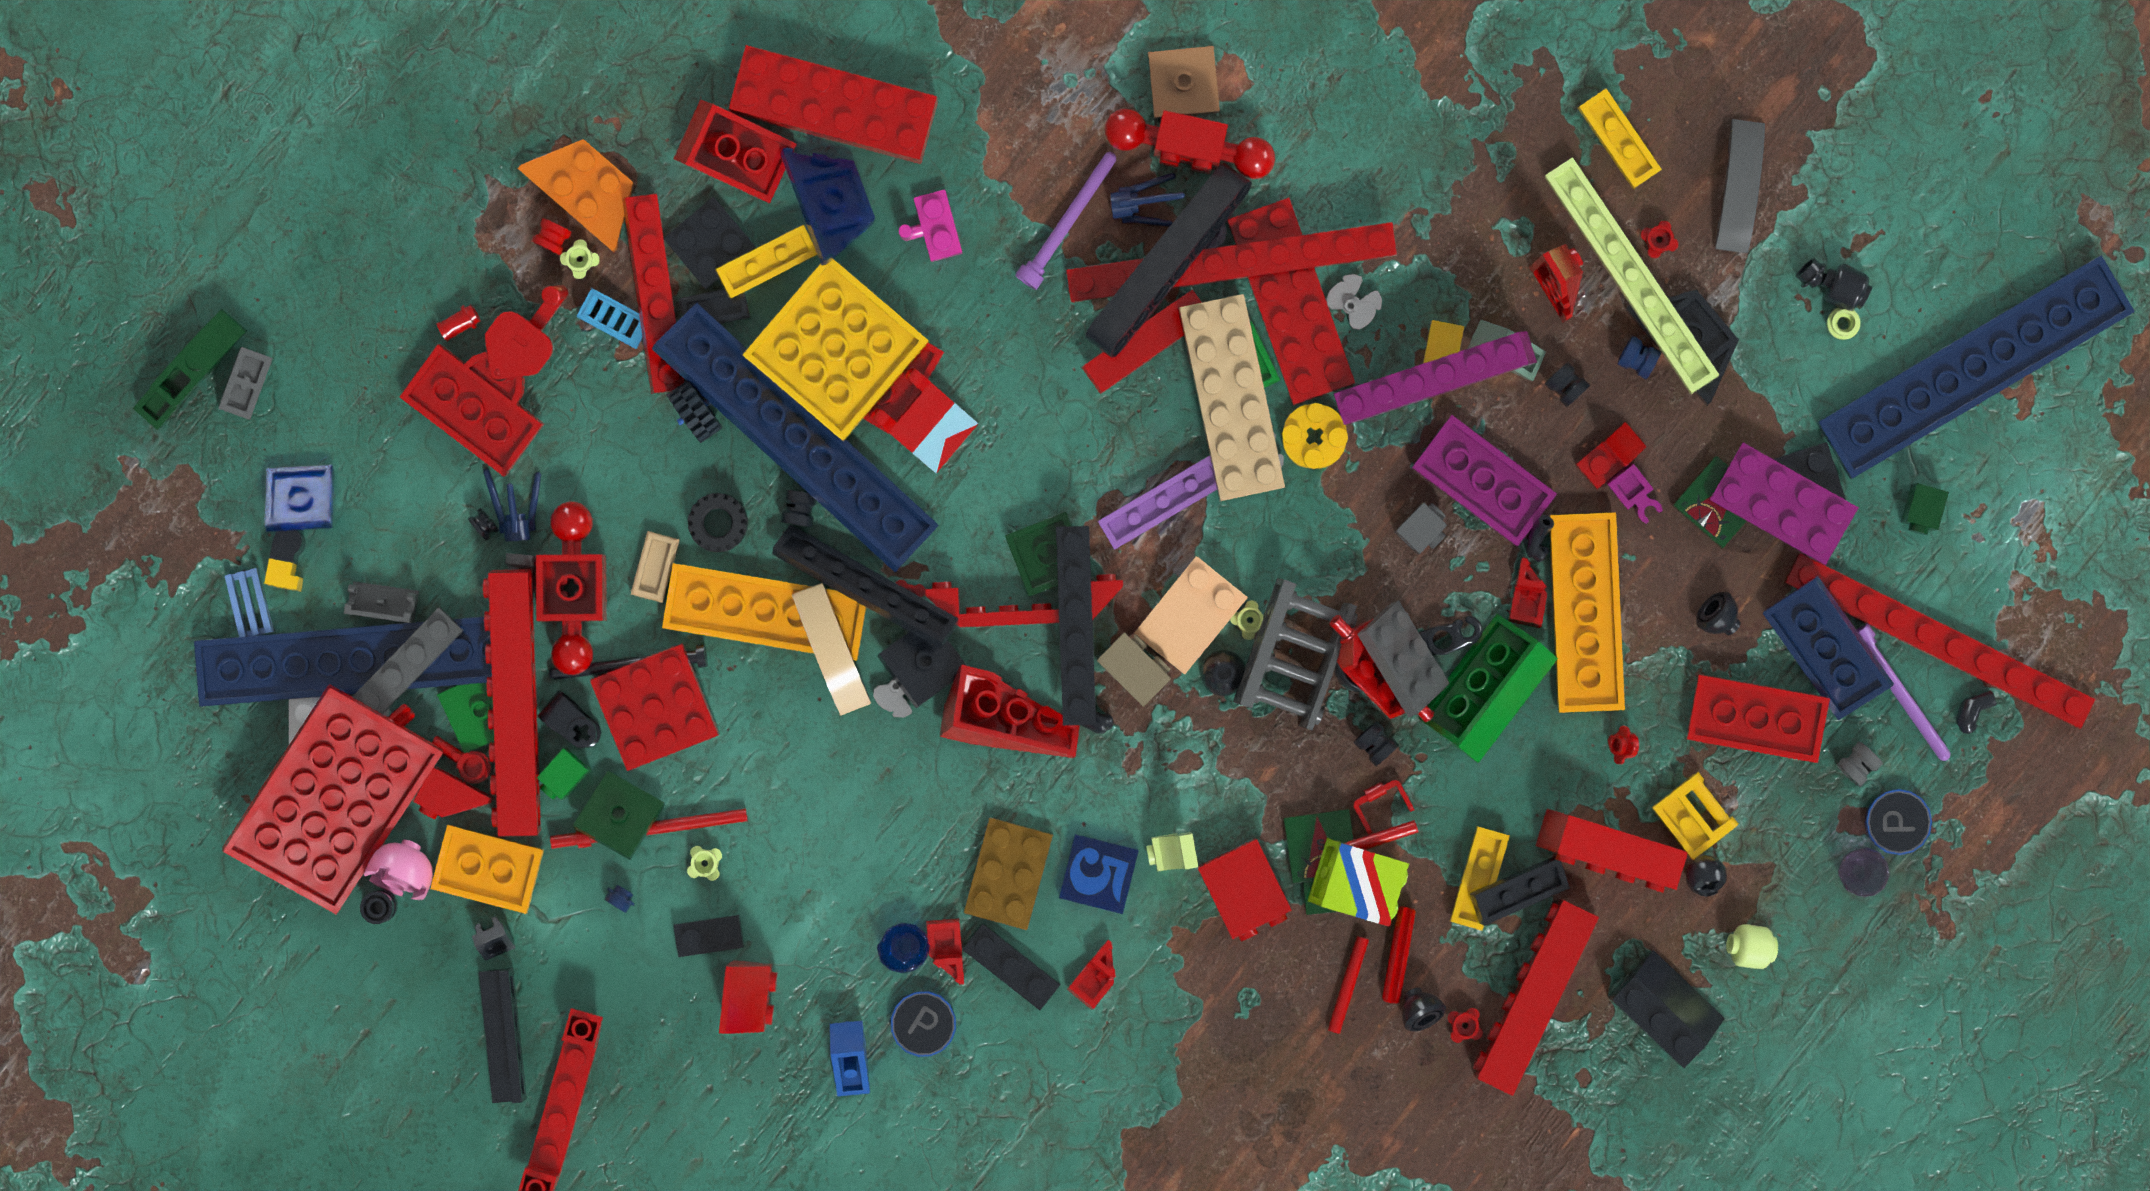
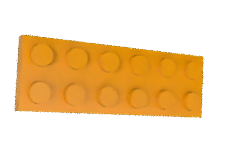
[1550,513,1625,713]
[662,563,866,661]

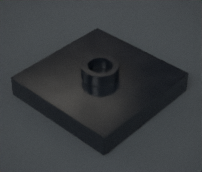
[877,631,967,708]

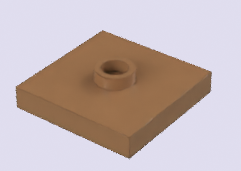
[1148,46,1220,119]

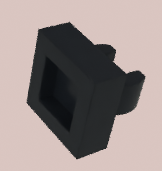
[472,917,516,961]

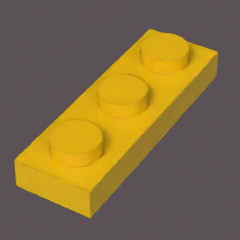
[1578,89,1662,189]
[715,225,818,299]
[1450,826,1509,931]

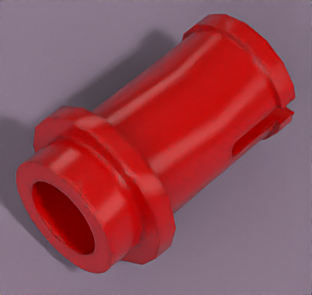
[436,304,481,342]

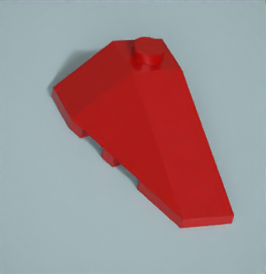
[940,665,1080,758]

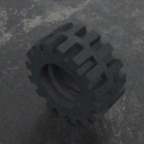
[688,493,748,552]

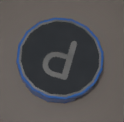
[1864,789,1932,855]
[891,991,956,1057]

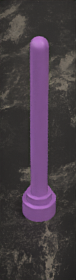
[1015,152,1116,290]
[1856,623,1950,761]

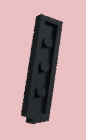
[479,968,527,1103]

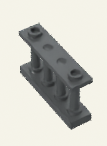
[1233,578,1358,730]

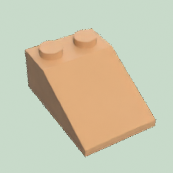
[1134,556,1248,675]

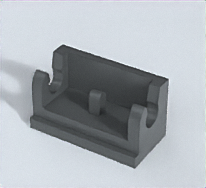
[218,347,273,420]
[344,581,419,623]

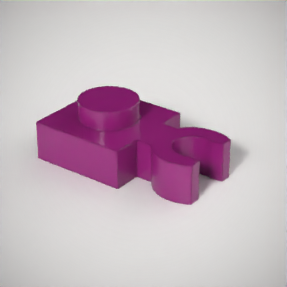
[1606,462,1663,524]

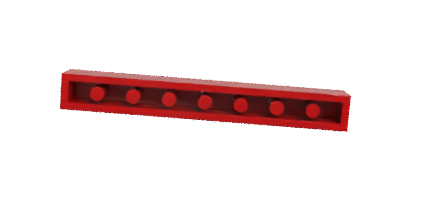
[483,569,541,836]

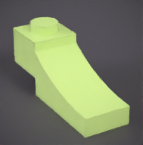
[1146,832,1198,871]

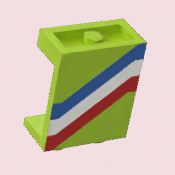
[1308,838,1409,927]

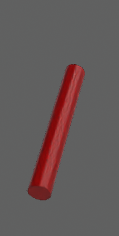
[1320,820,1418,855]
[1328,936,1369,1034]

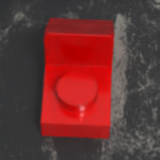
[1575,422,1647,490]

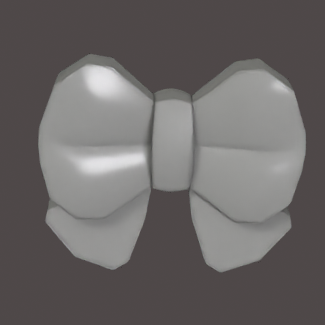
[1326,274,1382,330]
[873,678,912,718]

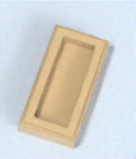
[631,531,680,603]

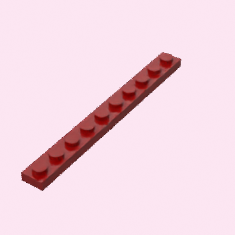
[1066,222,1397,303]
[1784,553,2096,729]

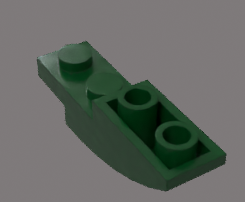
[133,309,247,430]

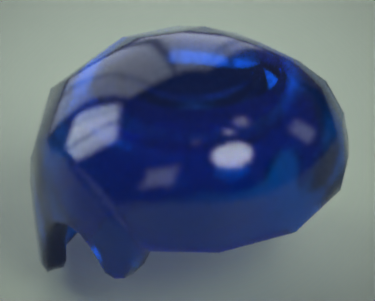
[877,923,930,973]

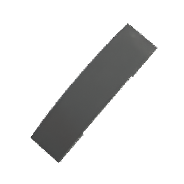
[1715,119,1765,254]

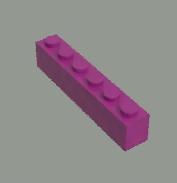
[1334,331,1537,425]

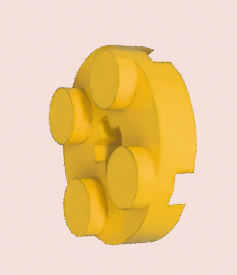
[1282,403,1348,469]

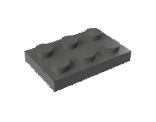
[1357,600,1449,718]

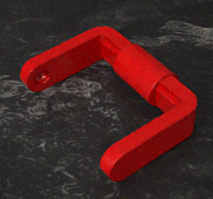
[1353,780,1415,835]

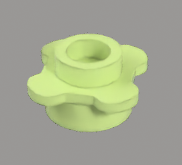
[560,239,600,279]
[1230,600,1264,640]
[687,846,722,881]

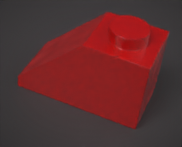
[413,766,494,819]

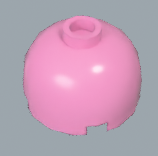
[364,840,433,900]

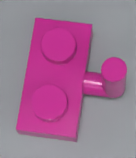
[899,189,963,262]

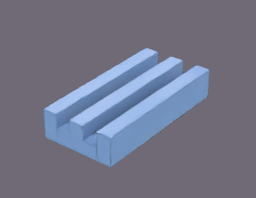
[225,568,274,637]

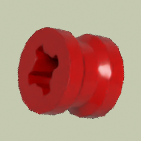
[531,218,572,256]

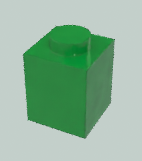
[537,748,591,800]

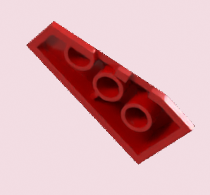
[1529,244,1583,323]

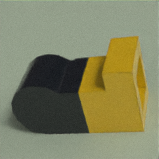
[264,527,306,592]

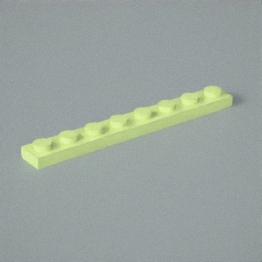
[1545,157,1719,394]

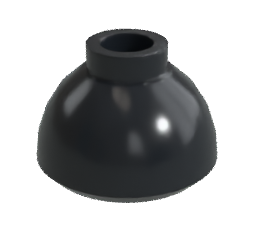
[1696,592,1741,635]
[1201,650,1245,696]
[1402,987,1446,1032]

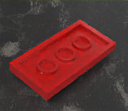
[1686,674,1830,763]

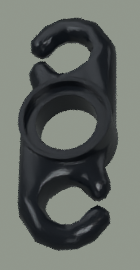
[1419,615,1483,655]

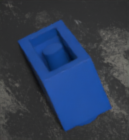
[830,1021,870,1097]

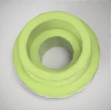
[1827,308,1860,340]

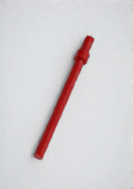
[550,808,748,849]

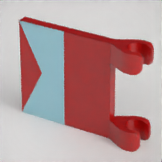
[870,367,978,473]

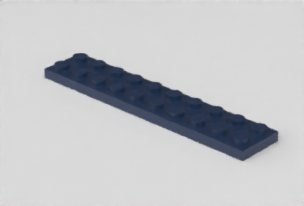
[1817,255,2135,479]
[652,303,939,572]
[194,617,492,707]

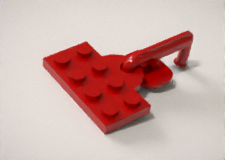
[400,285,568,477]

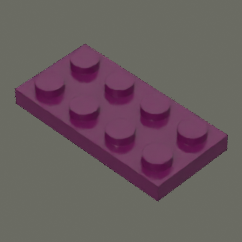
[1412,415,1557,547]
[1709,443,1859,565]

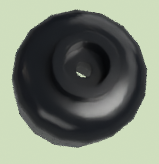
[1821,263,1872,311]

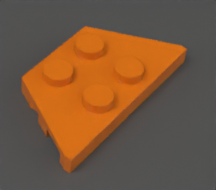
[517,139,634,252]

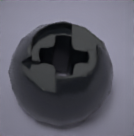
[1685,855,1727,897]

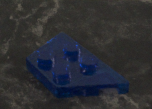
[780,148,875,266]

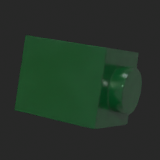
[1901,483,1949,535]

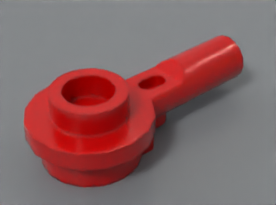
[432,736,491,784]

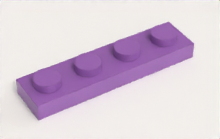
[1098,456,1217,550]

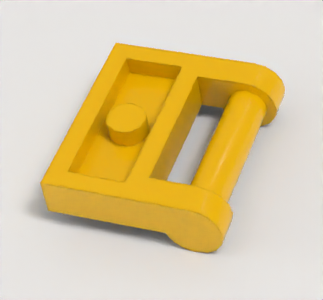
[1651,771,1739,860]

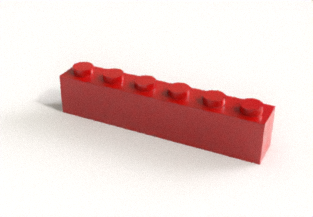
[1473,899,1599,1096]

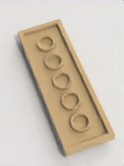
[1178,294,1285,501]

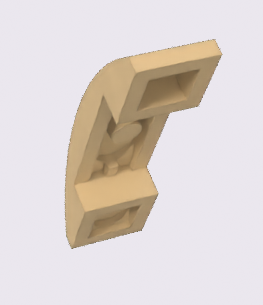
[792,582,871,716]

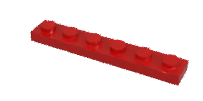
[622,194,685,394]

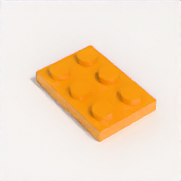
[430,825,544,914]

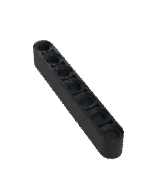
[1085,163,1252,358]

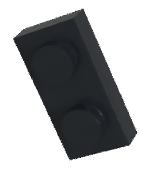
[673,914,744,957]

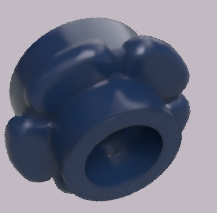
[604,885,635,913]

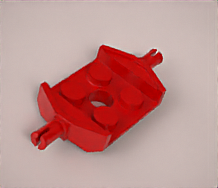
[1329,615,1434,722]

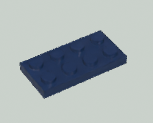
[1763,576,1894,720]

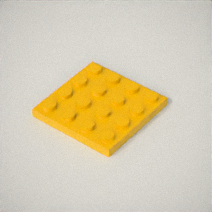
[743,255,929,441]

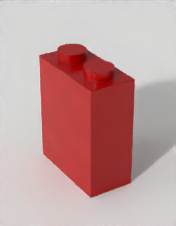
[1197,838,1292,942]

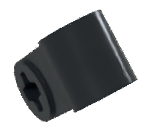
[537,690,602,748]

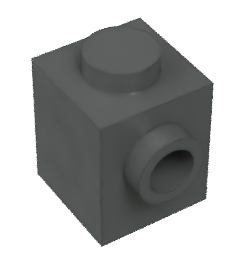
[1394,503,1447,555]

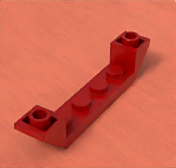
[925,574,1123,628]
[518,1008,603,1191]

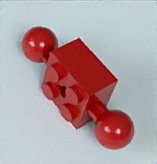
[1104,108,1275,179]
[536,501,607,675]

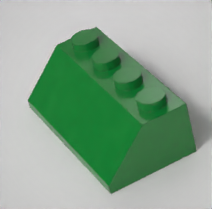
[1418,614,1558,763]

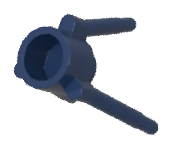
[1111,173,1185,227]
[483,468,541,542]

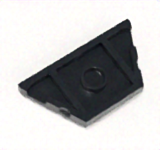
[1626,290,1739,406]

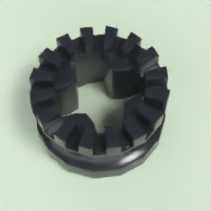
[468,508,499,541]

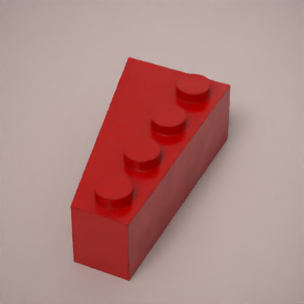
[1535,808,1688,893]

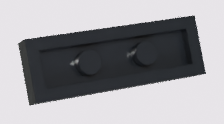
[1469,856,1570,926]
[963,924,1061,1010]

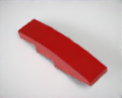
[1081,289,1202,394]

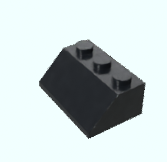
[1608,950,1725,1069]

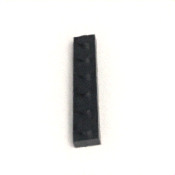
[772,524,959,649]
[1056,526,1096,726]

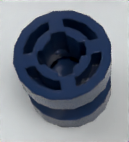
[1617,336,1662,380]

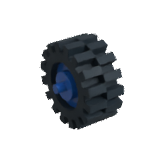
[667,381,722,443]

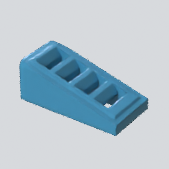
[577,288,643,349]

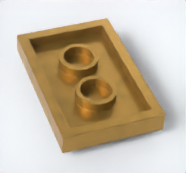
[964,817,1053,930]

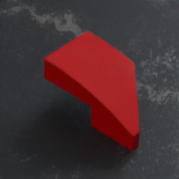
[1508,558,1547,628]
[927,918,964,985]
[1067,940,1116,1010]

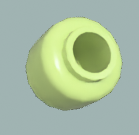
[1726,924,1778,969]

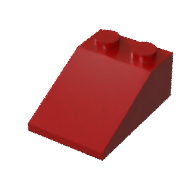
[673,99,797,203]
[719,960,778,1034]

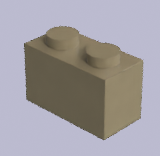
[1096,632,1171,707]

